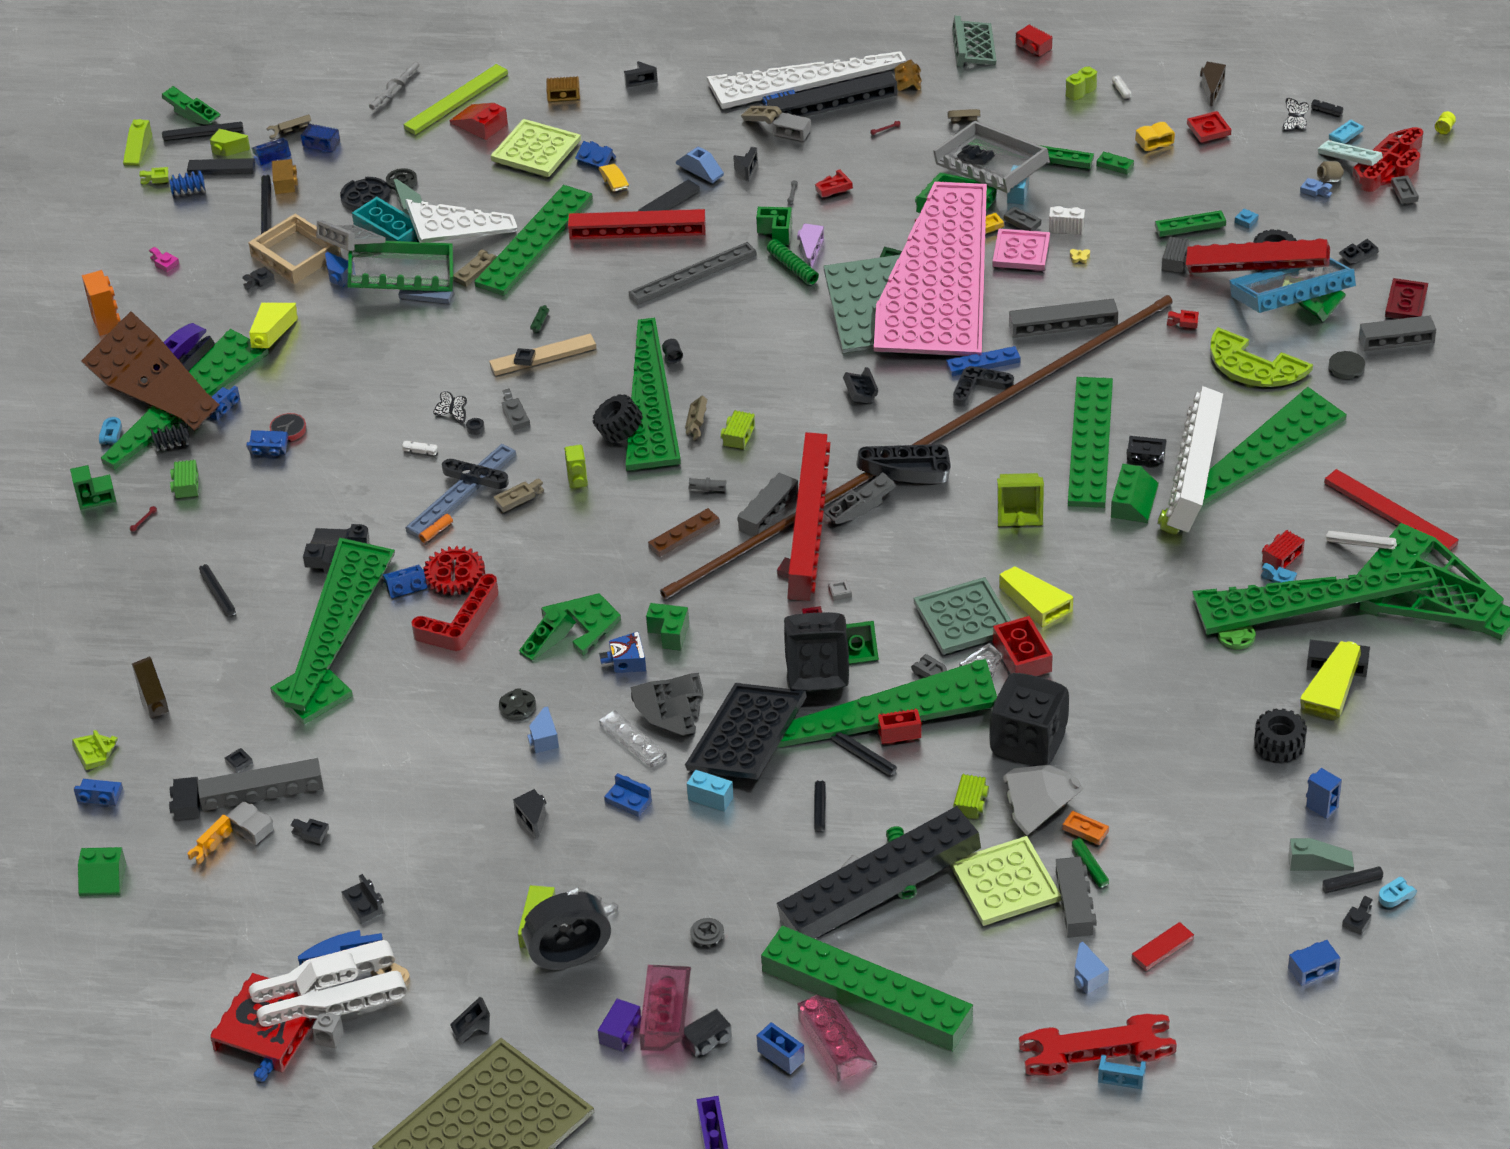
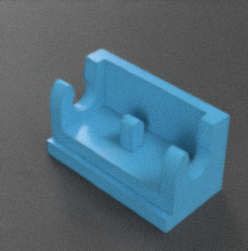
[1098,1055,1146,1090]

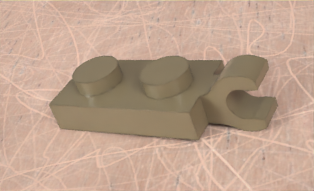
[266,114,311,139]
[685,395,708,440]
[493,479,544,513]

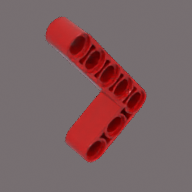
[411,574,499,651]

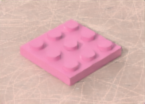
[992,229,1050,270]

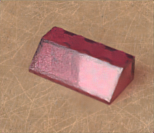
[639,965,691,1051]
[797,995,877,1082]

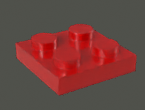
[1187,111,1232,142]

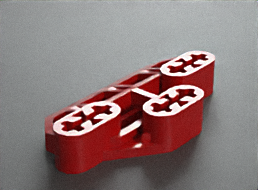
[1353,127,1423,192]

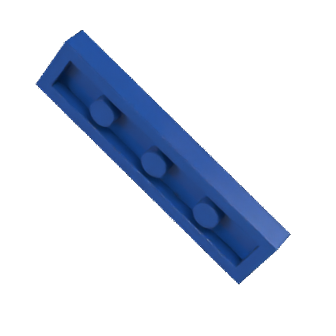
[947,346,1021,377]

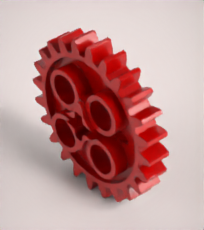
[423,546,485,595]

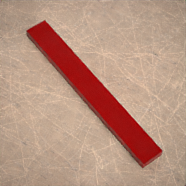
[1324,469,1459,551]

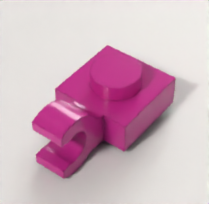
[149,247,179,273]

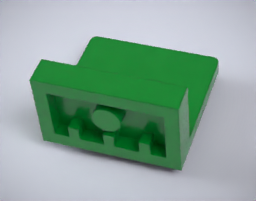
[1297,290,1346,322]

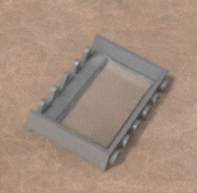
[933,121,1050,193]

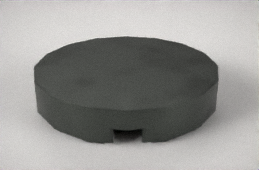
[1329,351,1365,379]

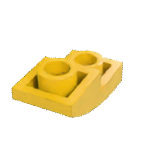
[599,164,629,192]

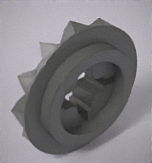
[690,918,724,947]

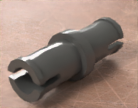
[688,477,727,492]

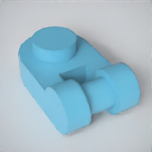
[1378,877,1417,907]

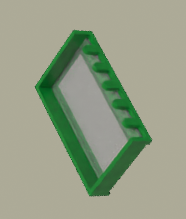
[348,241,453,292]

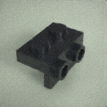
[843,367,878,404]
[1126,436,1167,464]

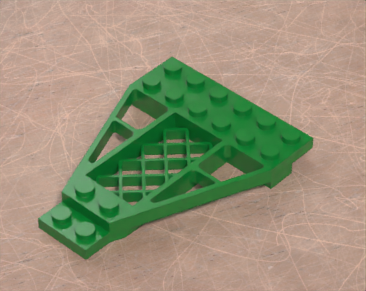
[1356,523,1510,641]

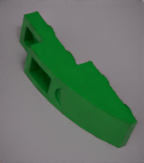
[162,86,221,124]

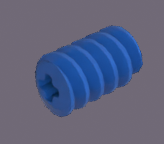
[170,170,206,196]

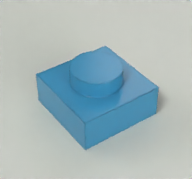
[1234,209,1259,229]

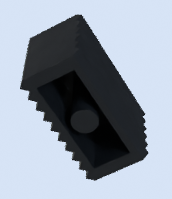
[169,776,200,821]
[680,1009,732,1057]

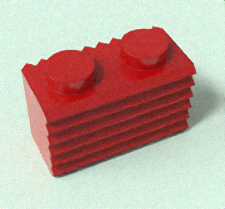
[1015,24,1053,57]
[1262,530,1305,570]
[878,708,921,744]

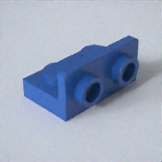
[210,386,240,420]
[246,430,288,456]
[383,564,427,598]
[604,773,652,817]
[74,779,123,806]

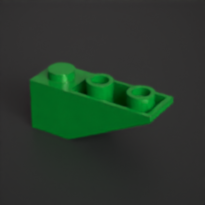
[519,604,576,661]

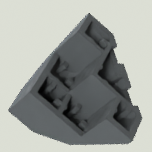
[630,673,703,735]

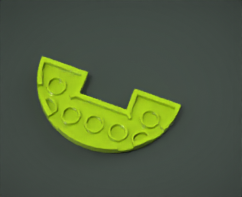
[1210,327,1313,387]

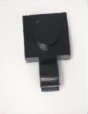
[242,266,275,289]
[291,819,329,844]
[1342,896,1373,935]

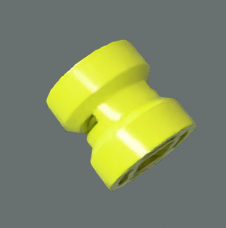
[1434,111,1456,135]

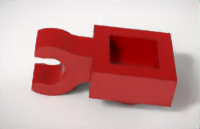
[1167,310,1199,329]

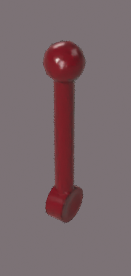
[870,121,901,136]
[130,506,157,532]

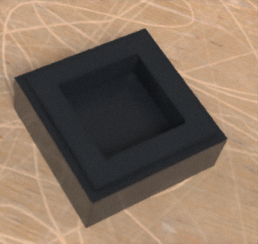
[514,348,536,366]
[224,748,253,773]

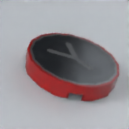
[270,413,306,441]

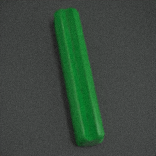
[1072,838,1109,888]

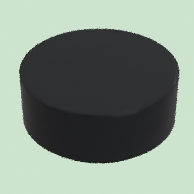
[466,418,485,435]

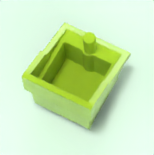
[997,473,1044,526]

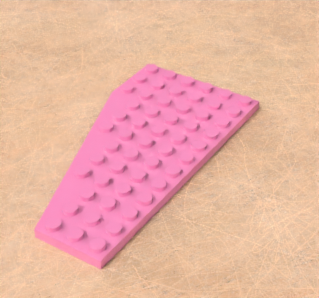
[874,182,987,356]

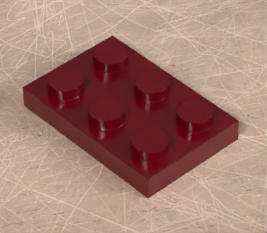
[1385,278,1429,319]

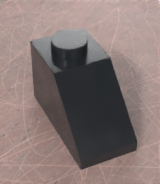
[513,789,547,838]

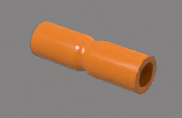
[418,514,453,543]

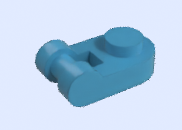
[99,417,122,445]

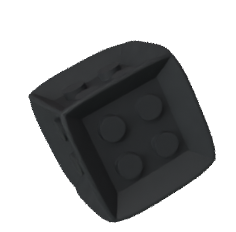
[784,612,849,691]
[989,673,1069,766]

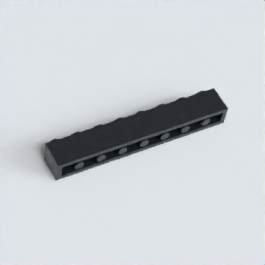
[767,71,897,123]

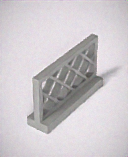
[316,220,385,251]

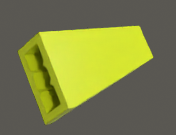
[249,303,298,348]
[999,566,1073,627]
[1300,641,1361,718]

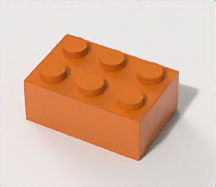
[81,270,121,336]

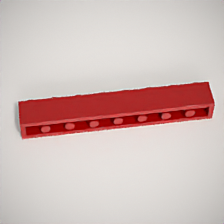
[568,209,706,240]
[1186,238,1330,273]

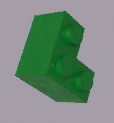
[756,206,793,245]
[70,465,117,510]
[646,603,689,651]

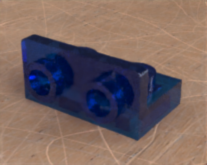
[252,138,291,165]

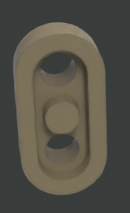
[947,109,981,122]

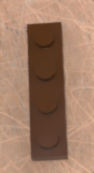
[648,508,720,557]

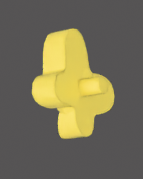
[1070,249,1090,264]

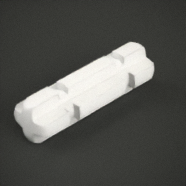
[1112,75,1131,99]
[402,440,438,456]

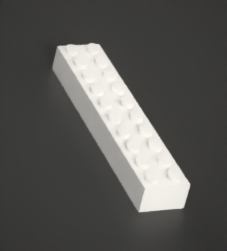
[1166,386,1223,533]

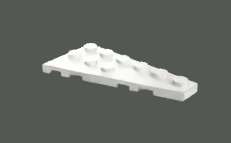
[405,199,518,243]

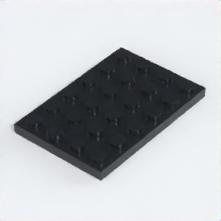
[685,683,807,780]

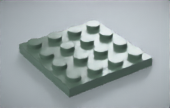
[914,577,1011,655]

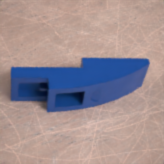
[298,930,383,966]

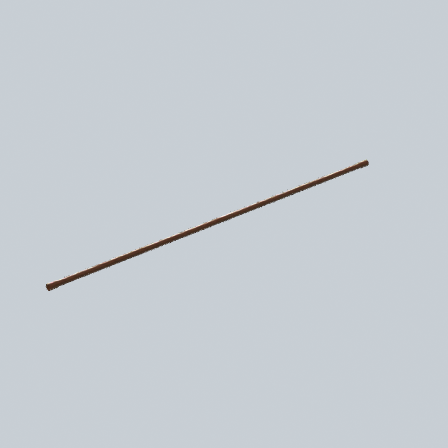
[660,295,1173,600]

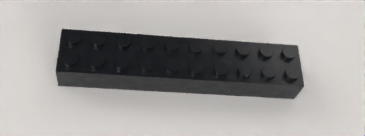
[776,806,981,939]

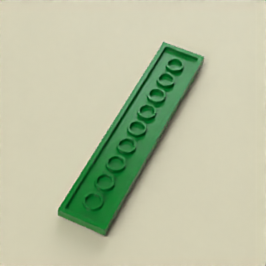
[474,184,593,296]
[1068,377,1113,508]

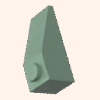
[394,179,426,216]
[1288,838,1354,871]

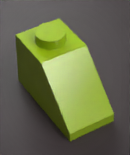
[210,129,250,156]

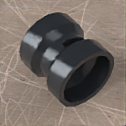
[662,338,683,364]

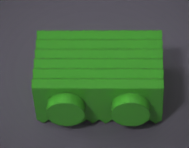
[170,459,199,498]

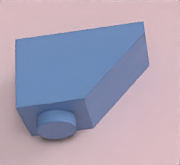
[527,706,559,753]
[1074,941,1109,994]

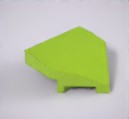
[72,730,118,770]

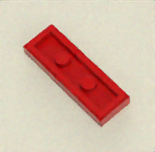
[1132,922,1194,971]

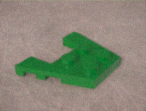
[541,593,621,656]

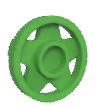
[1218,625,1256,650]

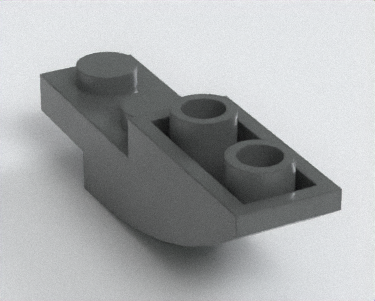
[824,473,896,524]

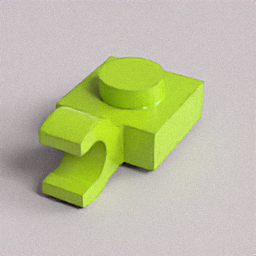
[139,167,169,185]

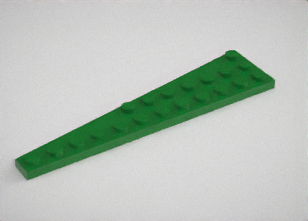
[626,317,681,471]
[101,328,269,470]
[1170,387,1347,506]
[285,538,395,711]
[1192,567,1438,635]
[777,658,997,748]

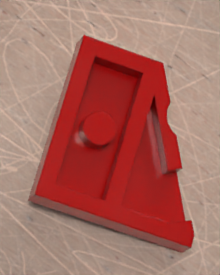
[815,169,853,197]

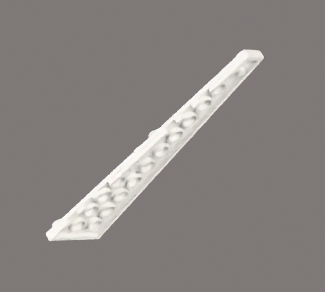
[707,51,906,109]

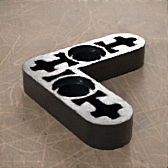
[953,366,1014,407]

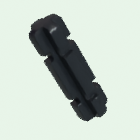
[1311,99,1344,116]

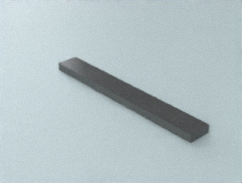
[628,242,757,305]

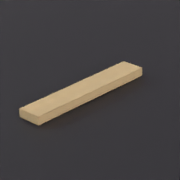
[489,333,597,376]

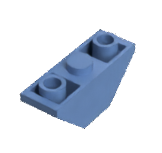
[676,147,724,183]

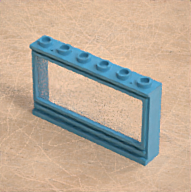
[1229,258,1356,313]

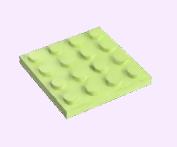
[491,119,581,177]
[950,836,1061,926]

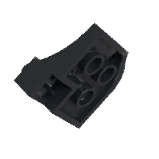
[303,524,370,574]

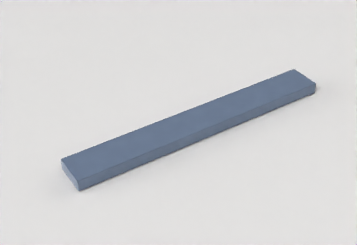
[405,444,516,538]

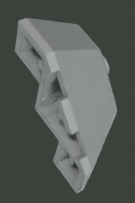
[1003,765,1083,836]

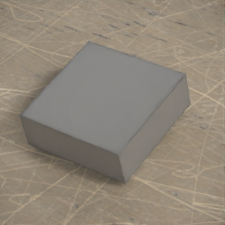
[828,579,852,601]

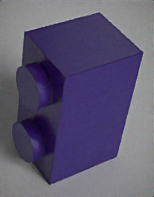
[597,998,643,1052]

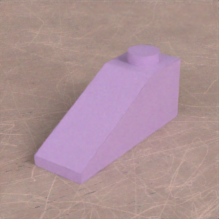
[797,223,824,268]

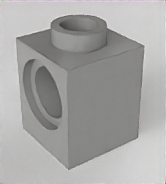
[312,1011,344,1049]

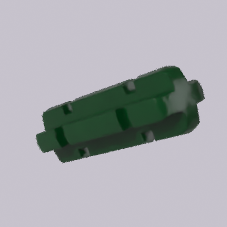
[530,305,550,333]

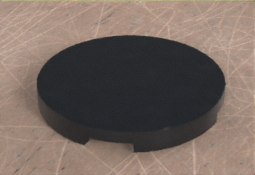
[340,177,391,211]

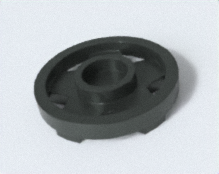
[386,168,417,190]
[499,688,536,720]

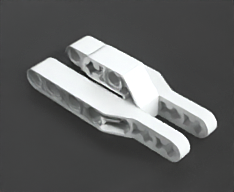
[249,940,408,1026]

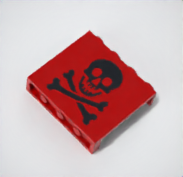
[210,973,316,1072]

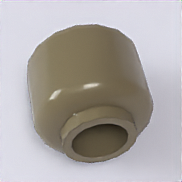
[1317,161,1344,183]

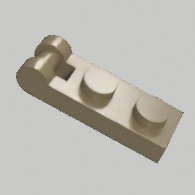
[741,106,782,124]
[453,249,497,287]

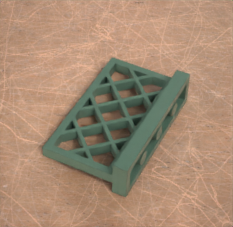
[952,15,997,67]

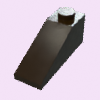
[1200,61,1226,106]
[132,656,169,719]

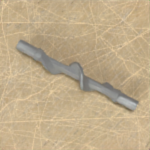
[369,62,419,110]

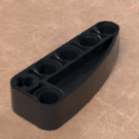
[856,444,951,484]

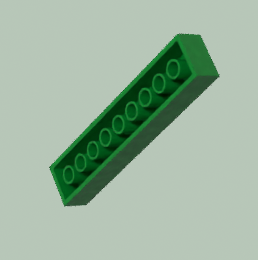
[761,925,973,1052]

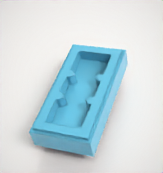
[1329,120,1364,144]

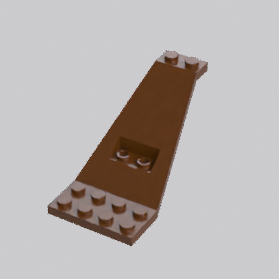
[81,311,220,432]

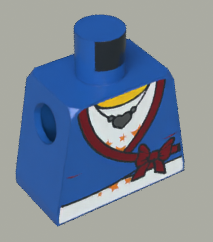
[599,632,646,673]

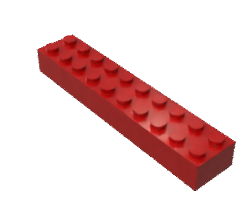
[787,432,831,601]

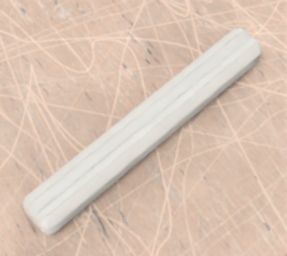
[1326,531,1397,550]

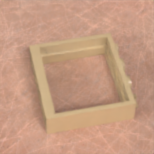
[248,214,341,284]

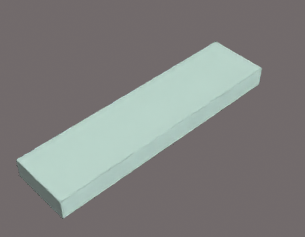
[1318,140,1383,166]

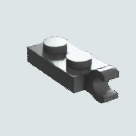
[501,388,530,431]

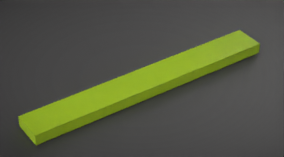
[403,64,508,135]

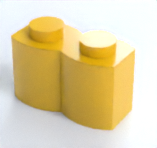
[1135,122,1175,151]

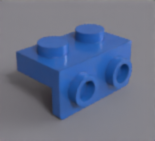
[575,141,616,168]

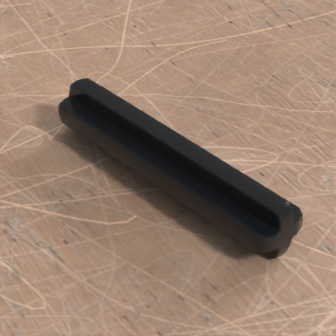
[814,780,826,831]
[1322,866,1384,892]

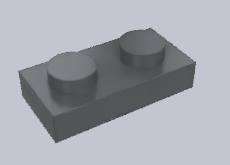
[1391,176,1419,204]
[1004,207,1041,231]

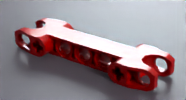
[1018,1014,1177,1076]

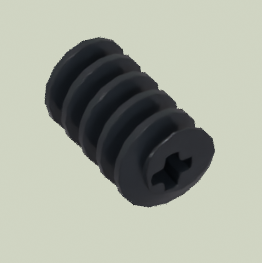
[150,423,190,451]

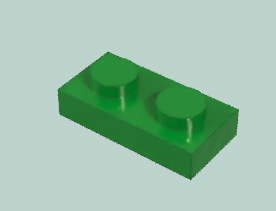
[1096,151,1134,175]

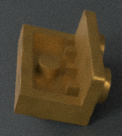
[895,59,922,92]

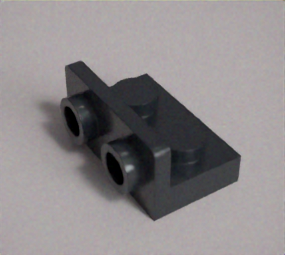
[341,874,384,924]

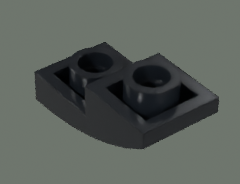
[957,145,995,165]
[1339,239,1379,264]

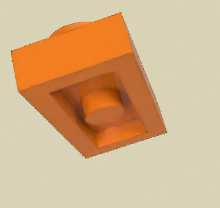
[1062,811,1109,845]

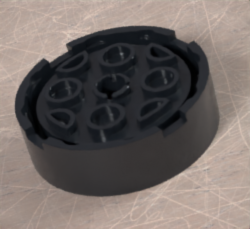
[521,892,611,970]

